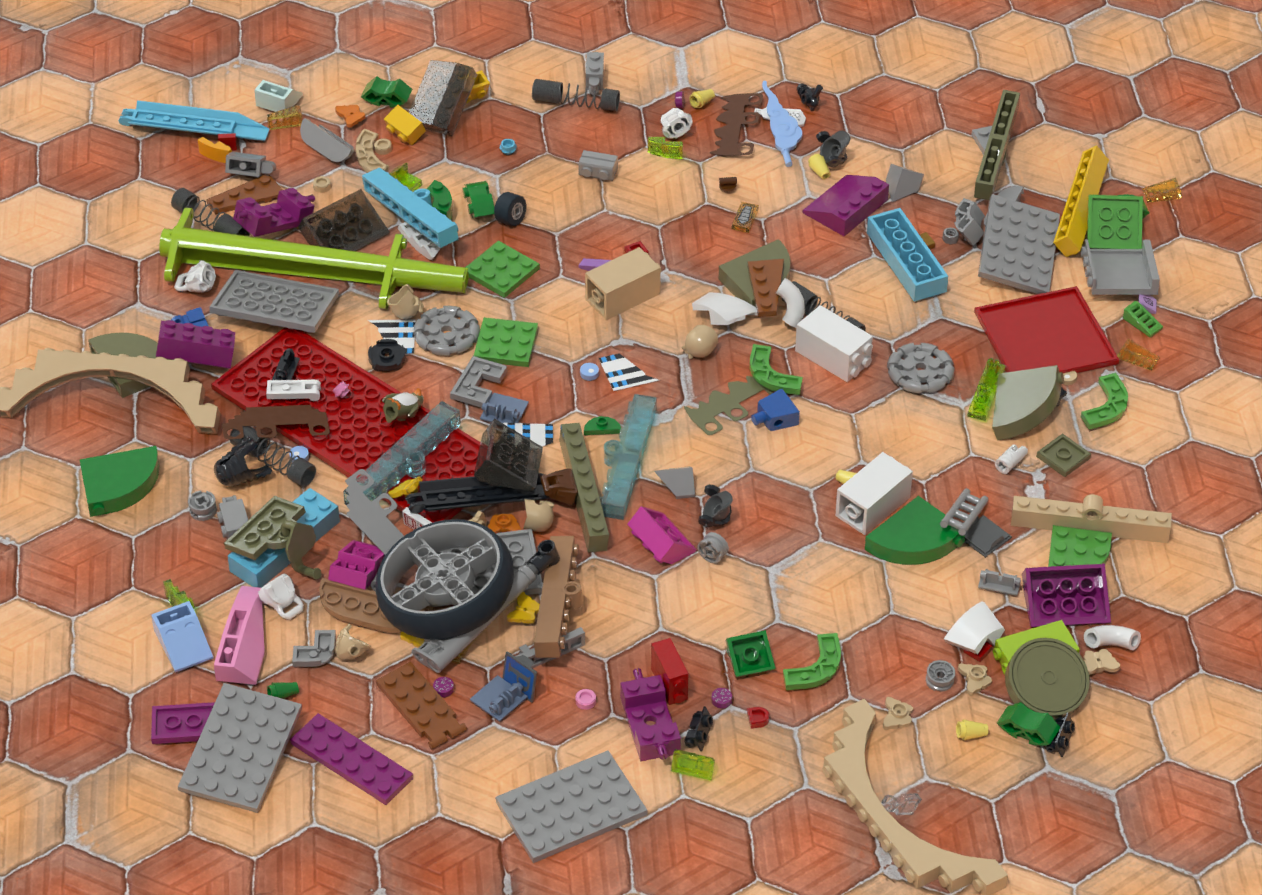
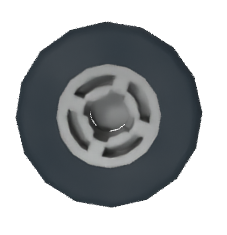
[494,192,527,226]

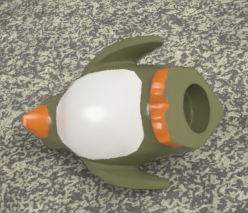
[382,388,424,423]

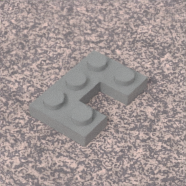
[450,356,507,408]

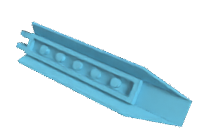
[118,100,270,141]

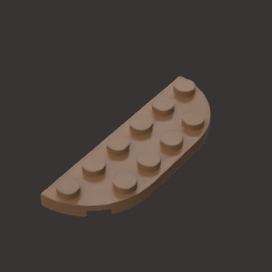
[319,578,434,634]

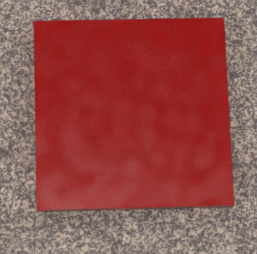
[974,286,1119,373]

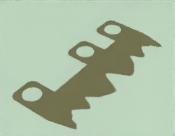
[684,376,788,435]

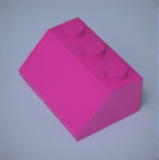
[627,506,697,564]

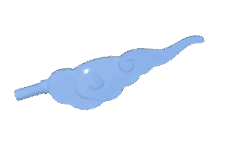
[762,81,802,167]

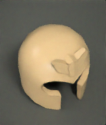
[387,284,424,320]
[681,325,718,359]
[523,499,554,532]

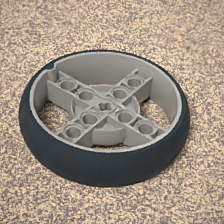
[375,519,514,640]

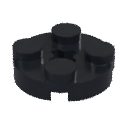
[368,339,406,371]

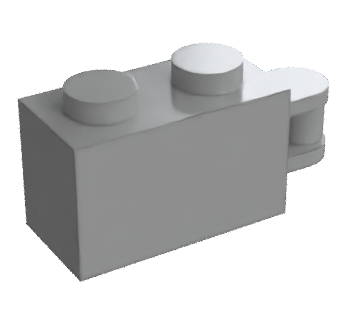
[586,52,604,95]
[225,152,276,177]
[217,495,248,539]

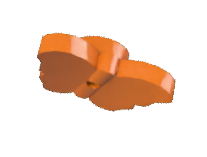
[335,105,366,128]
[488,514,522,533]

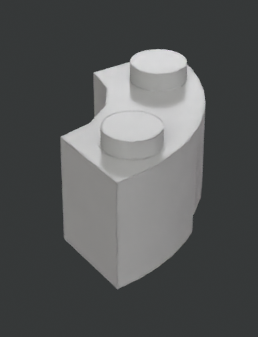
[954,198,985,246]

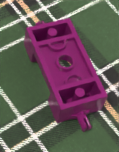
[233,188,315,237]
[620,668,681,762]

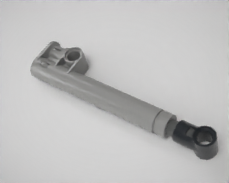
[412,540,560,673]

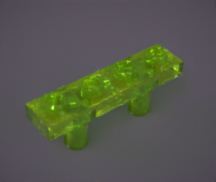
[967,358,1006,421]

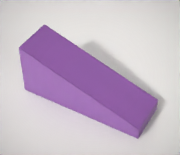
[579,258,611,271]

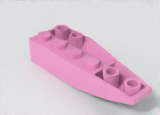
[214,586,265,685]

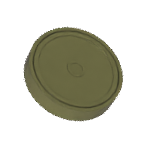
[1005,638,1090,720]

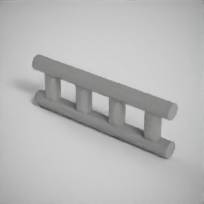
[940,488,989,536]

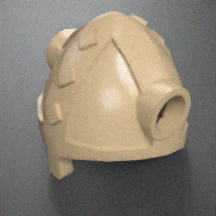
[335,624,371,661]

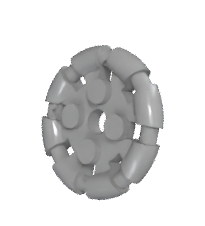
[413,306,480,356]
[887,343,955,394]

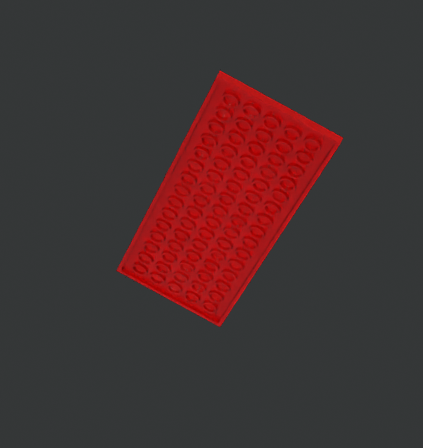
[211,327,512,523]

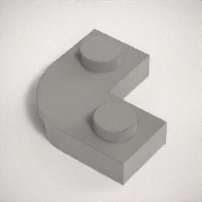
[292,630,336,667]

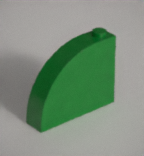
[80,446,160,517]
[865,496,965,565]

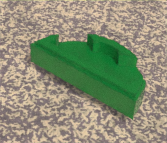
[584,416,622,435]

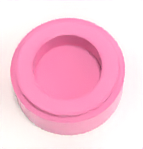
[575,689,596,710]

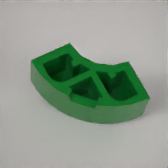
[361,76,413,108]
[427,180,453,221]
[462,181,494,218]
[997,702,1061,746]

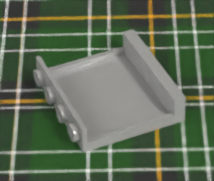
[1081,239,1160,295]

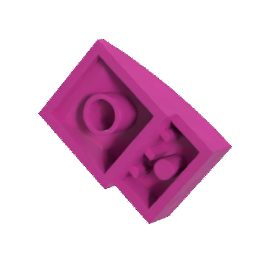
[328,540,385,590]

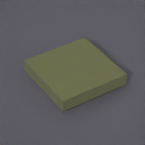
[1036,433,1091,477]

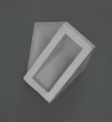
[886,164,924,202]
[654,466,695,499]

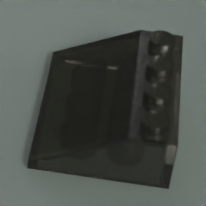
[409,60,477,137]
[298,189,390,251]
[474,419,543,491]

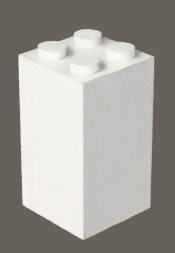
[795,305,873,382]
[835,452,913,535]

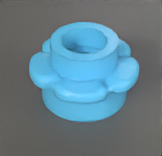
[499,139,517,155]

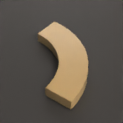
[356,128,389,173]

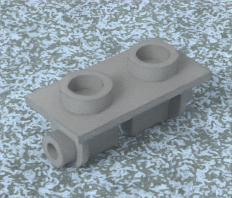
[978,569,1021,596]

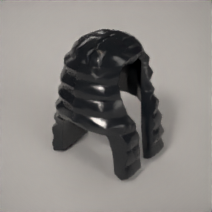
[214,436,272,487]

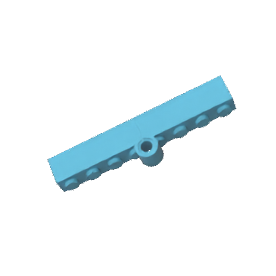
[362,167,458,248]

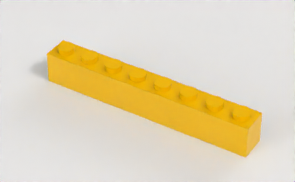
[1053,145,1109,257]

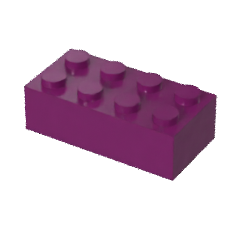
[156,320,235,368]

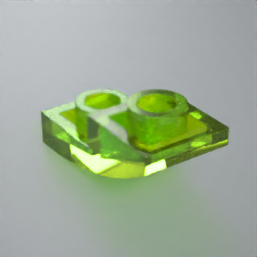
[648,137,683,159]
[163,579,194,609]

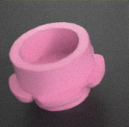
[333,381,350,398]

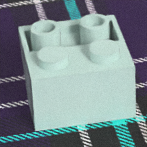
[254,80,303,115]

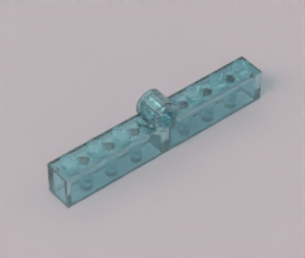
[600,394,657,520]
[343,401,461,505]

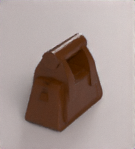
[540,468,578,505]

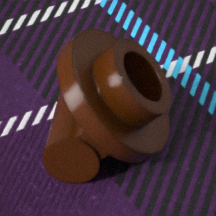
[719,177,737,192]

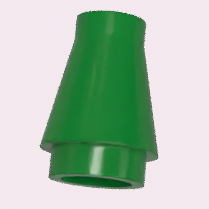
[267,682,299,699]

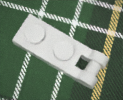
[266,380,321,401]

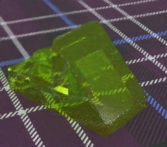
[389,163,422,192]

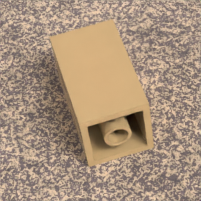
[585,247,661,320]

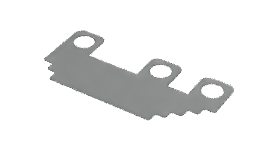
[345,469,404,555]

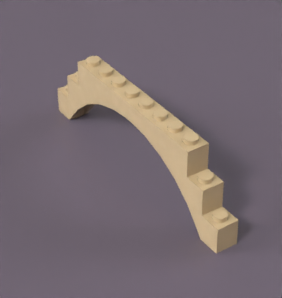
[0,348,221,434]
[822,699,1008,895]

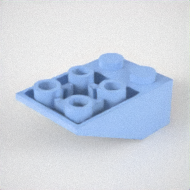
[151,601,214,672]

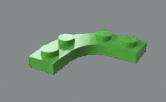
[749,344,803,395]
[1081,373,1128,430]
[783,633,841,690]

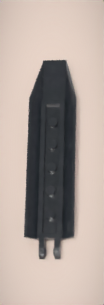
[405,471,552,513]

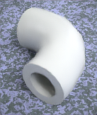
[776,278,805,328]
[1084,625,1141,650]

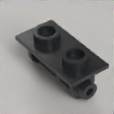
[272,348,300,380]
[684,706,713,752]
[1045,712,1075,757]

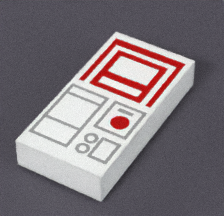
[402,507,432,530]

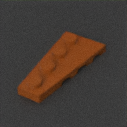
[206,174,283,215]
[748,259,784,317]

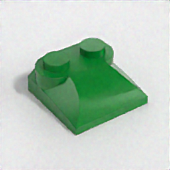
[725,630,776,678]

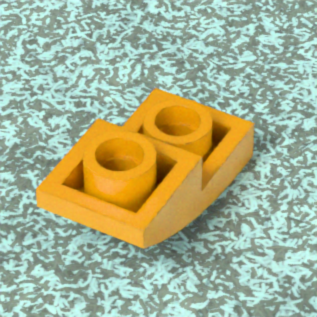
[198,137,232,163]

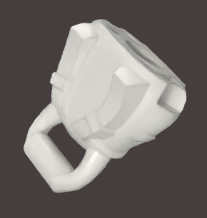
[661,108,693,139]
[174,260,216,293]
[258,574,303,620]

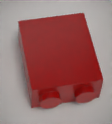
[651,638,689,705]

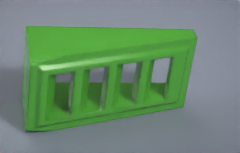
[1123,301,1163,337]

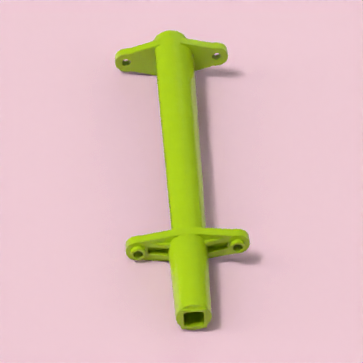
[159,207,469,309]

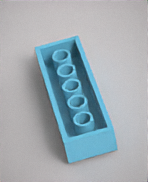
[867,208,948,302]
[228,488,340,588]

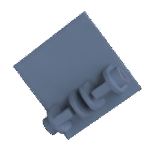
[480,393,529,425]
[470,675,528,722]

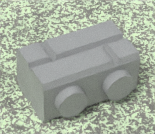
[578,150,618,181]

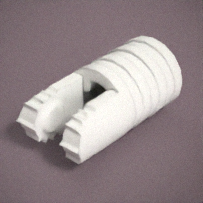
[995,444,1028,474]

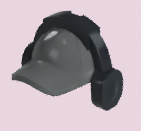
[816,130,851,167]
[698,484,733,527]

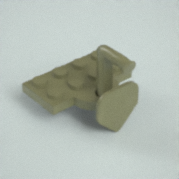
[224,496,322,580]

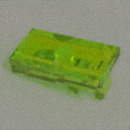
[671,749,715,780]

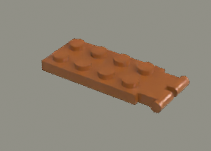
[376,661,467,749]

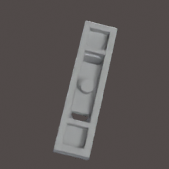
[515,627,585,668]

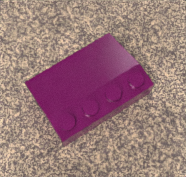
[802,175,889,236]
[1022,564,1111,628]

